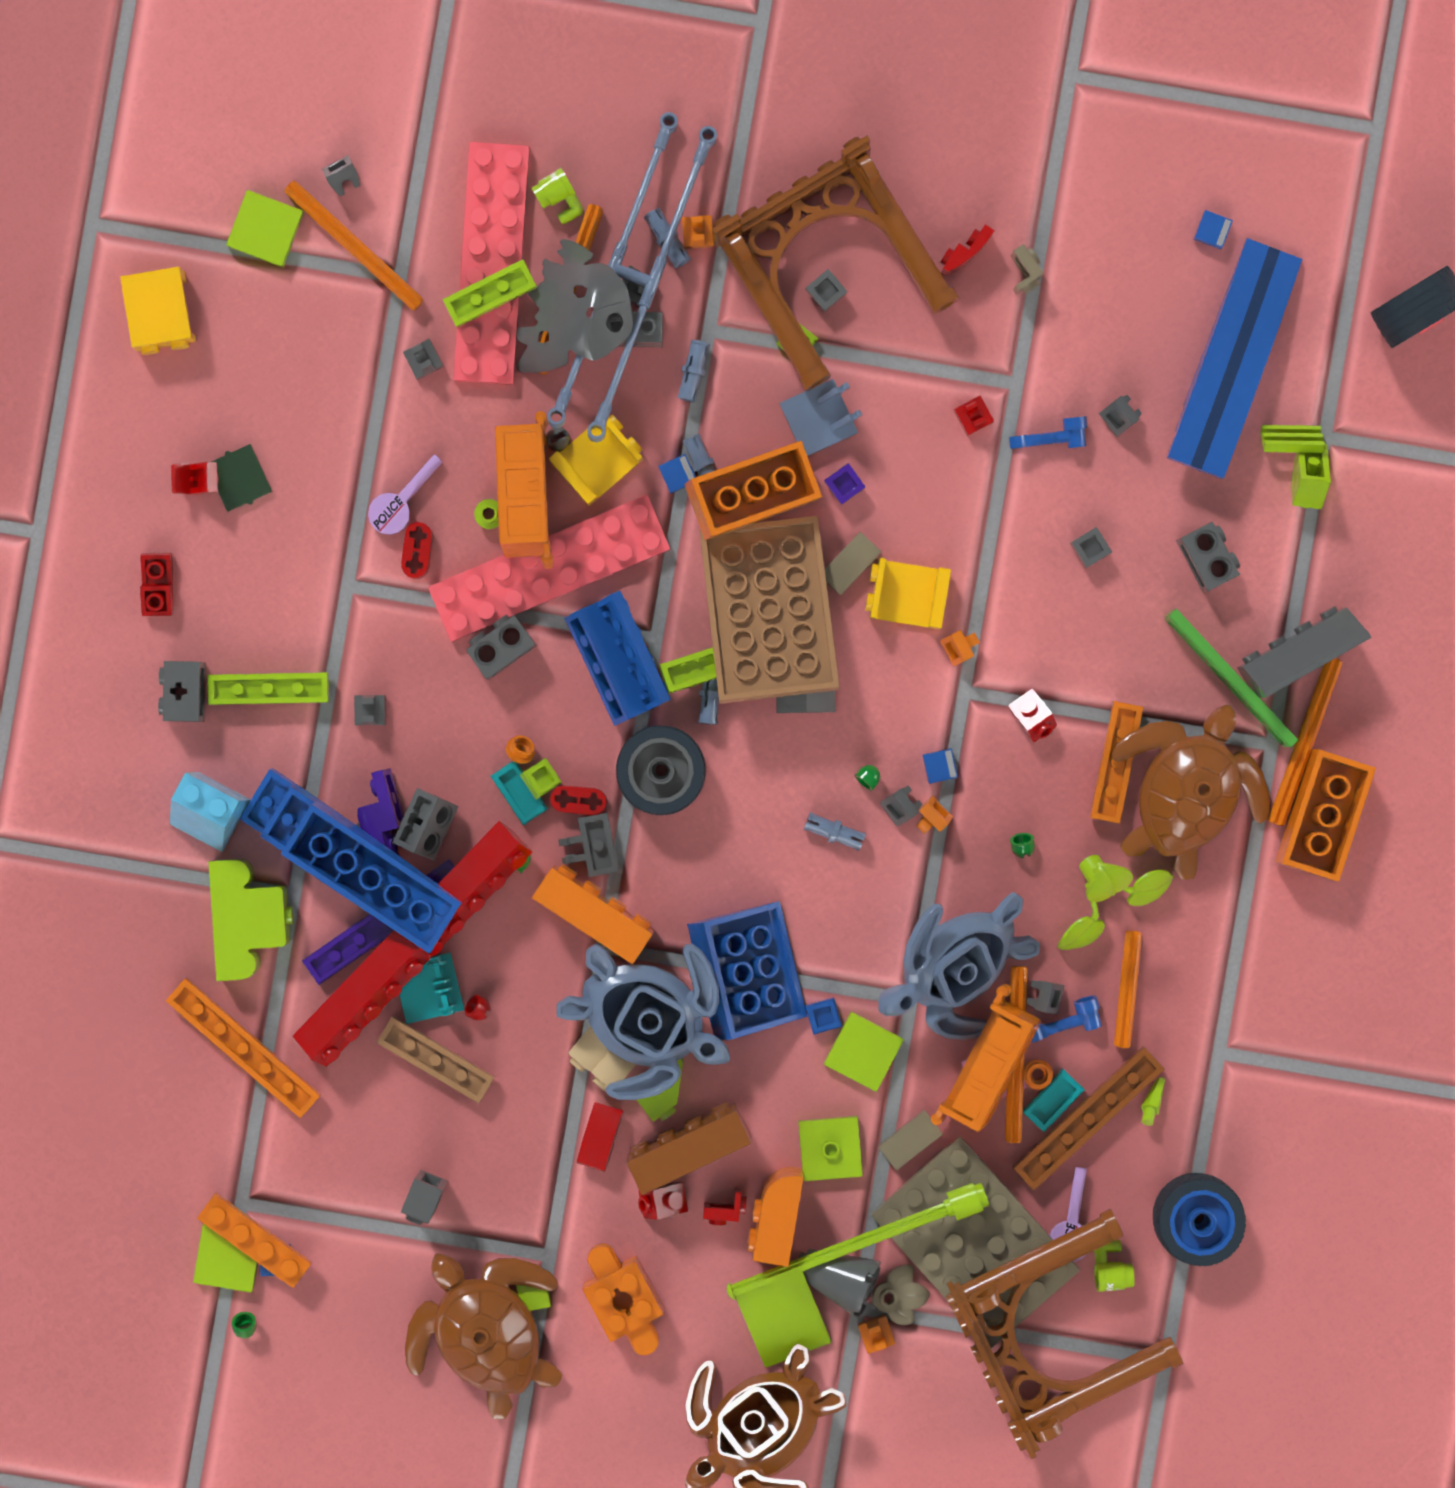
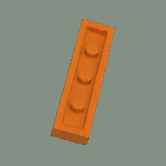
[1089,701,1144,824]
[197,1192,312,1288]

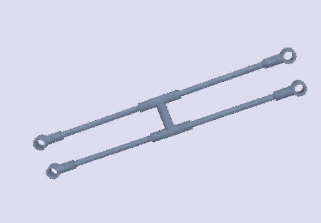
[547,112,717,443]

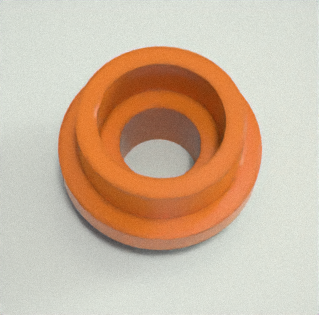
[505,735,535,764]
[1024,1059,1053,1090]

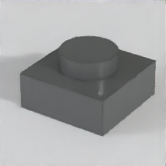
[805,269,848,312]
[1070,527,1112,568]

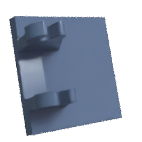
[779,379,863,456]

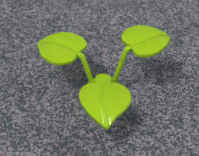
[1057,855,1174,950]

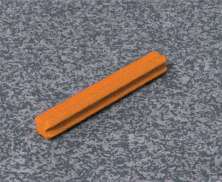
[1114,930,1142,1048]

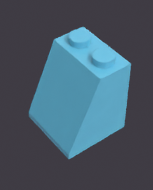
[170,772,251,852]

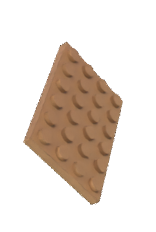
[699,516,840,704]

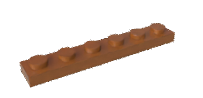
[1013,1046,1165,1190]

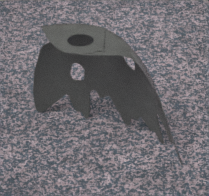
[516,239,633,373]

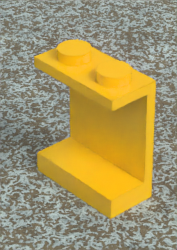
[120,267,197,355]
[549,414,643,506]
[865,558,951,629]

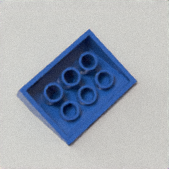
[687,901,807,1040]

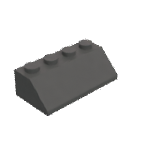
[1237,606,1372,698]

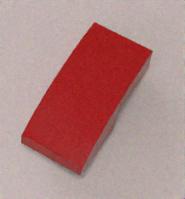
[940,224,995,276]
[140,553,173,616]
[577,1102,624,1172]

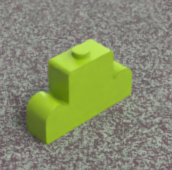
[208,859,294,981]

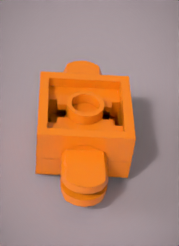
[582,1243,664,1355]

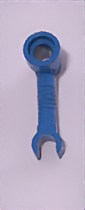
[1009,416,1088,449]
[1031,995,1102,1043]

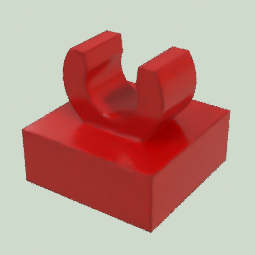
[953,395,994,436]

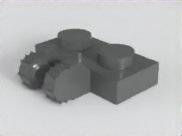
[558,813,619,877]

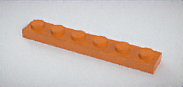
[165,978,321,1119]

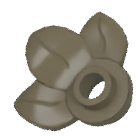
[872,1264,930,1325]

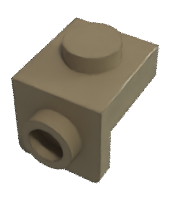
[1011,244,1044,295]

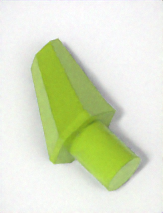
[1141,1077,1165,1126]

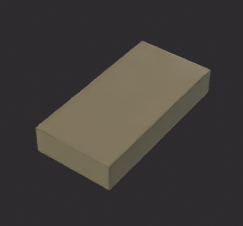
[825,532,882,596]
[878,1110,943,1171]

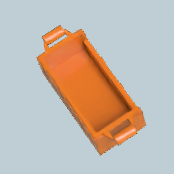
[495,411,554,569]
[931,984,1041,1132]

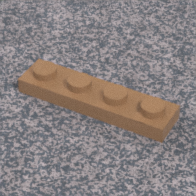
[376,1016,495,1103]

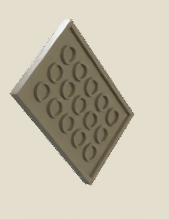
[871,1135,1080,1348]

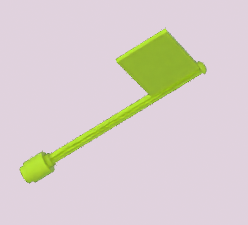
[726,1182,990,1368]

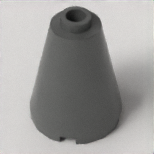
[799,1249,881,1318]

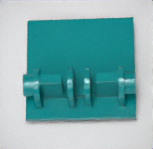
[399,952,465,1024]

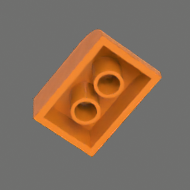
[747,1167,804,1267]

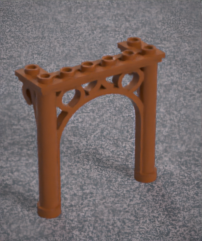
[712,135,959,391]
[946,1209,1184,1459]

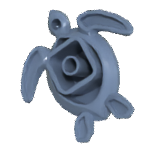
[878,892,1040,1040]
[556,944,730,1100]

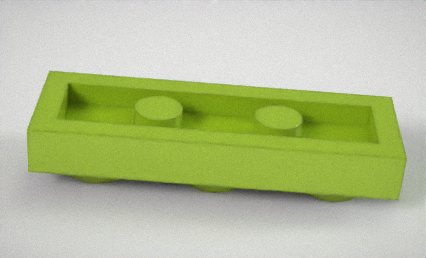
[442,259,537,328]

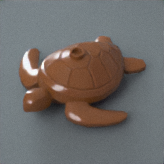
[1112,705,1270,880]
[405,1253,563,1419]
[685,1344,846,1488]

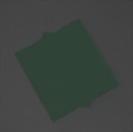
[211,444,273,512]

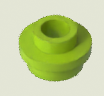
[474,499,499,529]

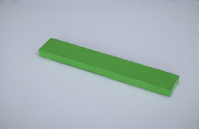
[1165,609,1298,747]

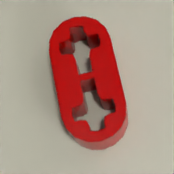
[401,522,433,579]
[550,785,607,815]

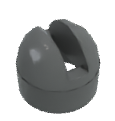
[546,427,570,451]

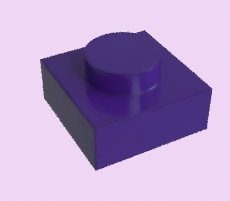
[824,463,865,505]

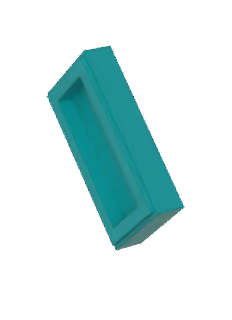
[490,761,549,826]
[1023,1068,1085,1132]

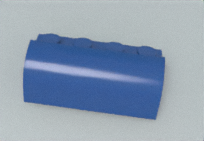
[564,591,671,726]

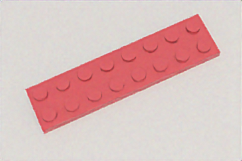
[453,142,530,385]
[428,495,671,642]

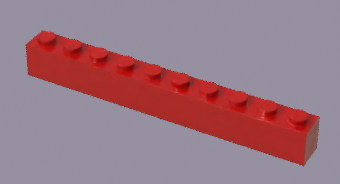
[292,821,533,1067]

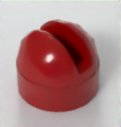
[465,994,491,1021]

